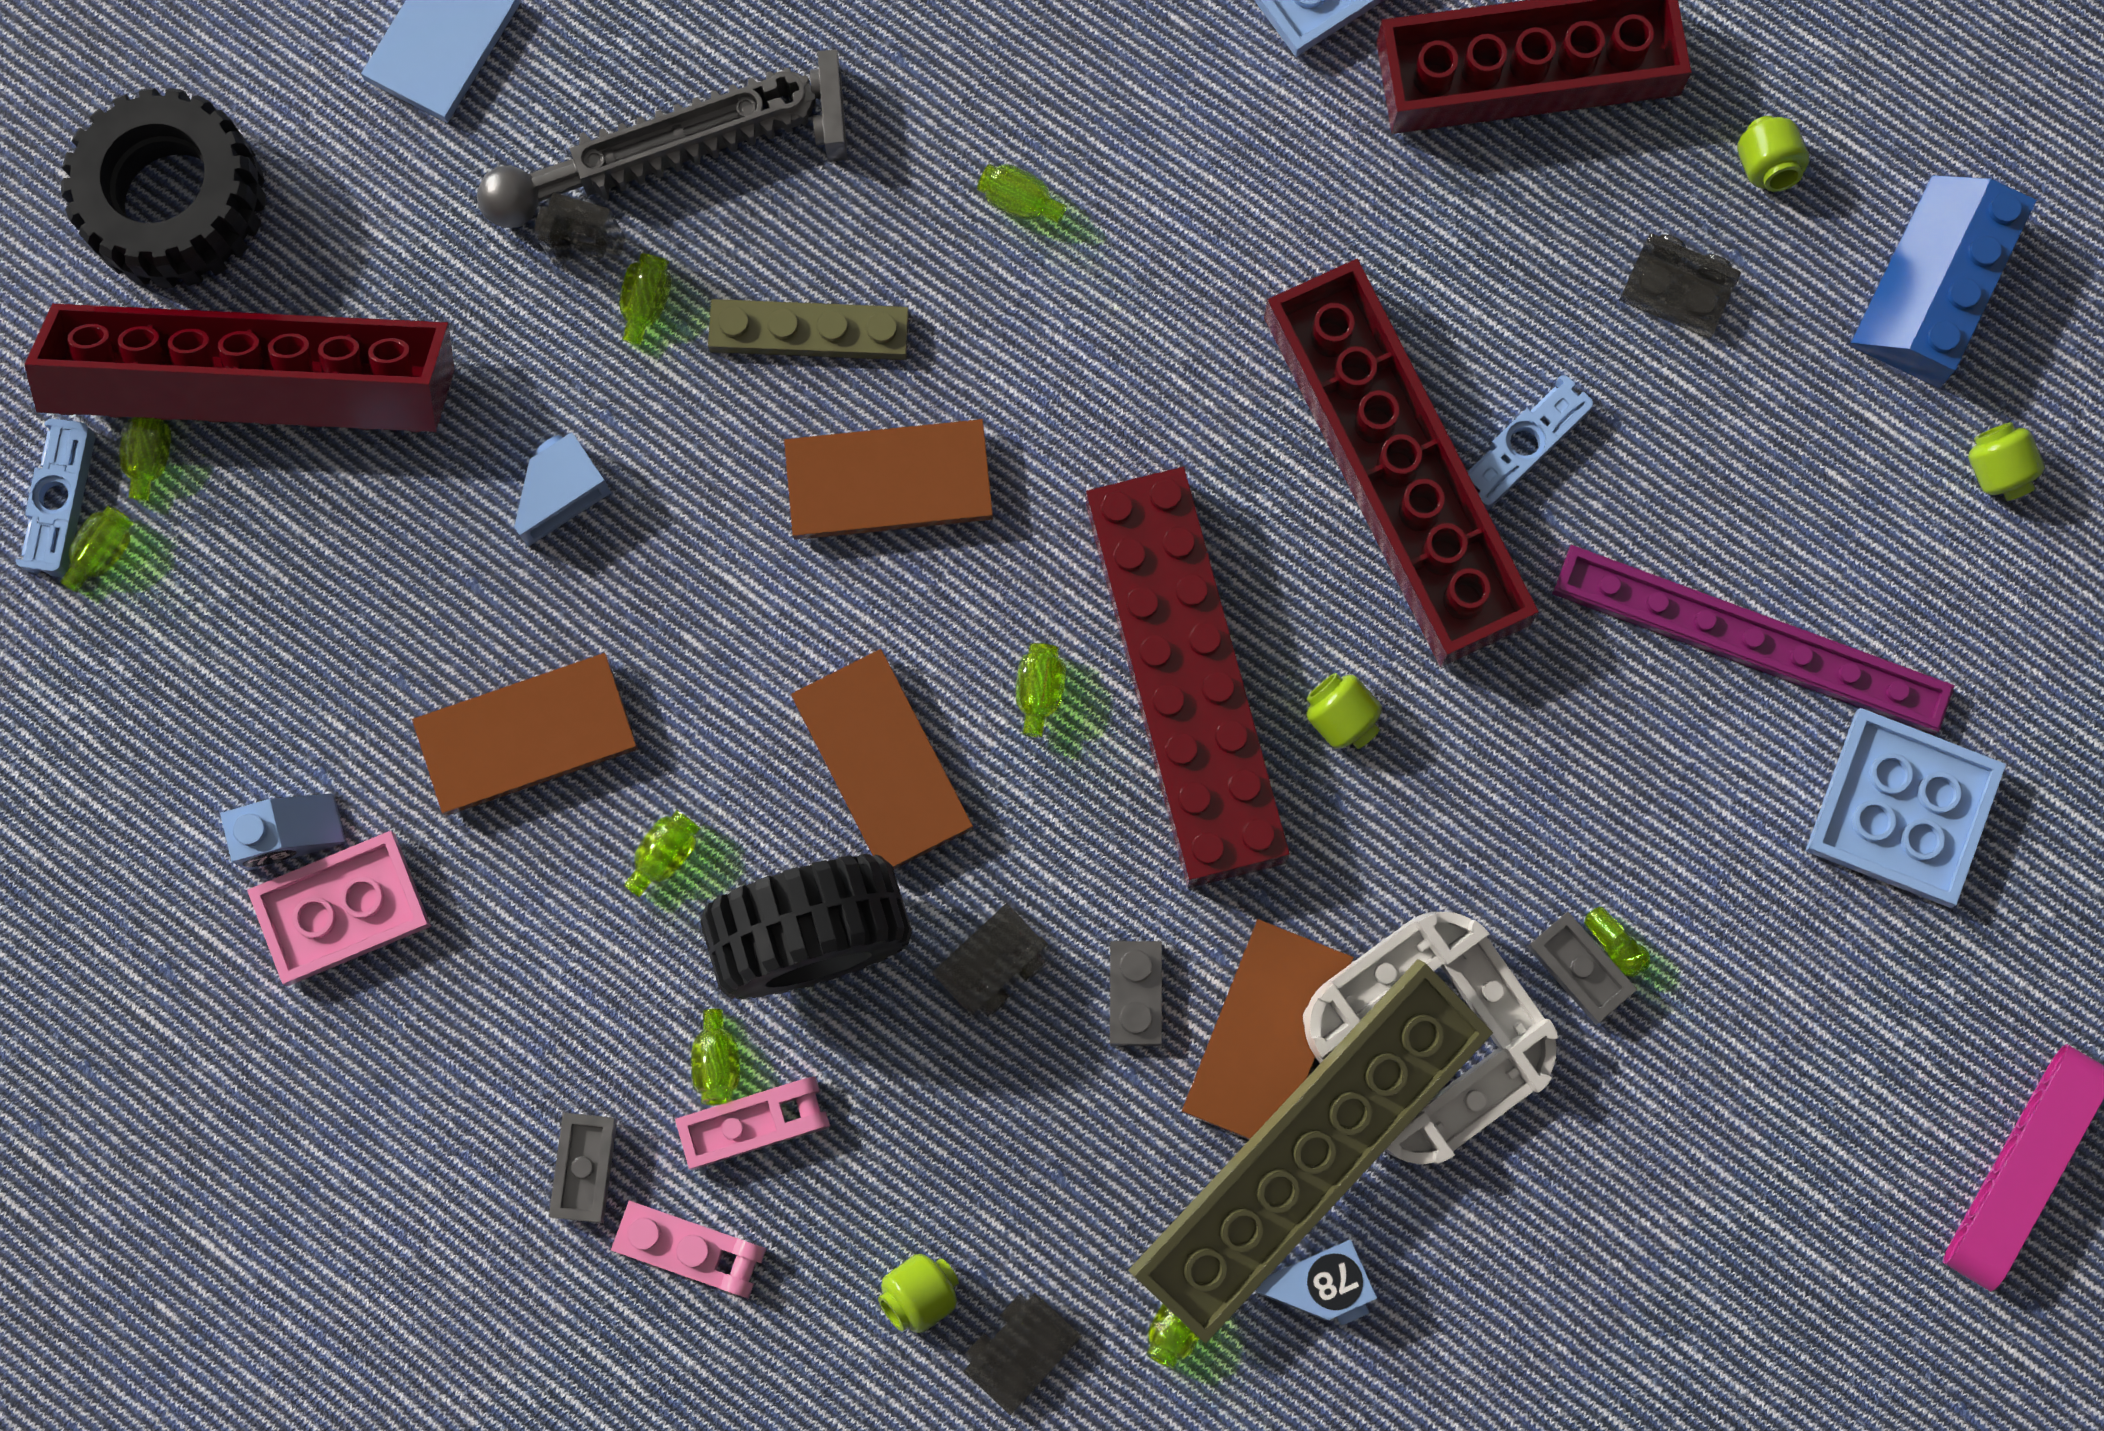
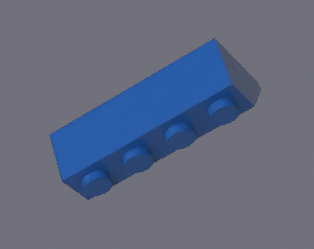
[1849,175,2037,389]

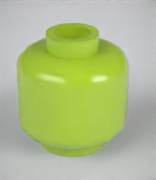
[1737,116,1810,192]
[1968,422,2045,501]
[1306,673,1382,749]
[878,1254,959,1333]

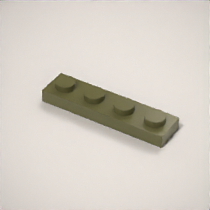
[708,299,909,360]

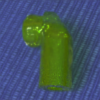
[1584,907,1650,977]

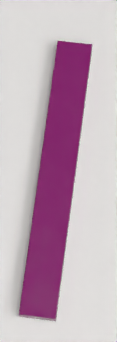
[1552,545,1955,735]

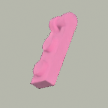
[675,1076,830,1170]
[611,1201,767,1299]

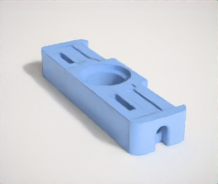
[1467,375,1593,511]
[16,419,95,577]

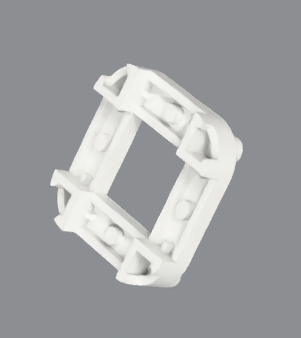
[1303,912,1558,1164]

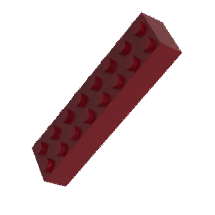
[1264,258,1539,667]
[24,303,455,432]
[1086,466,1290,889]

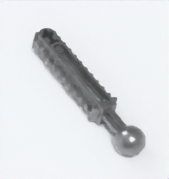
[477,68,816,228]

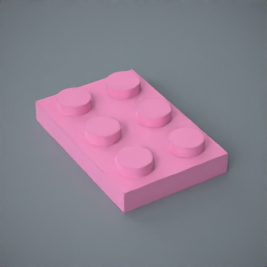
[247,830,431,986]

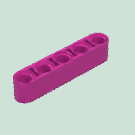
[1943,1044,2104,1292]

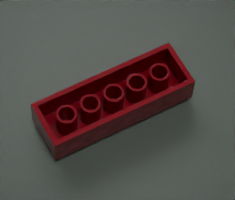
[1376,0,1692,134]

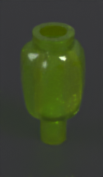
[977,163,1067,223]
[619,253,672,346]
[119,417,171,501]
[60,505,134,593]
[1015,643,1066,738]
[624,809,700,898]
[691,1009,740,1106]
[1146,1303,1199,1369]

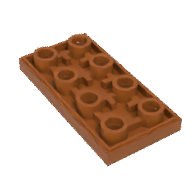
[784,419,993,540]
[790,649,974,869]
[412,653,639,816]
[1181,919,1354,1140]

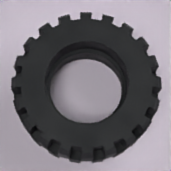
[61,88,266,288]
[700,854,912,999]

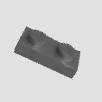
[810,49,848,162]
[1527,911,1637,1025]
[1110,941,1162,1046]
[549,1112,617,1223]

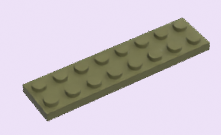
[1128,959,1493,1344]

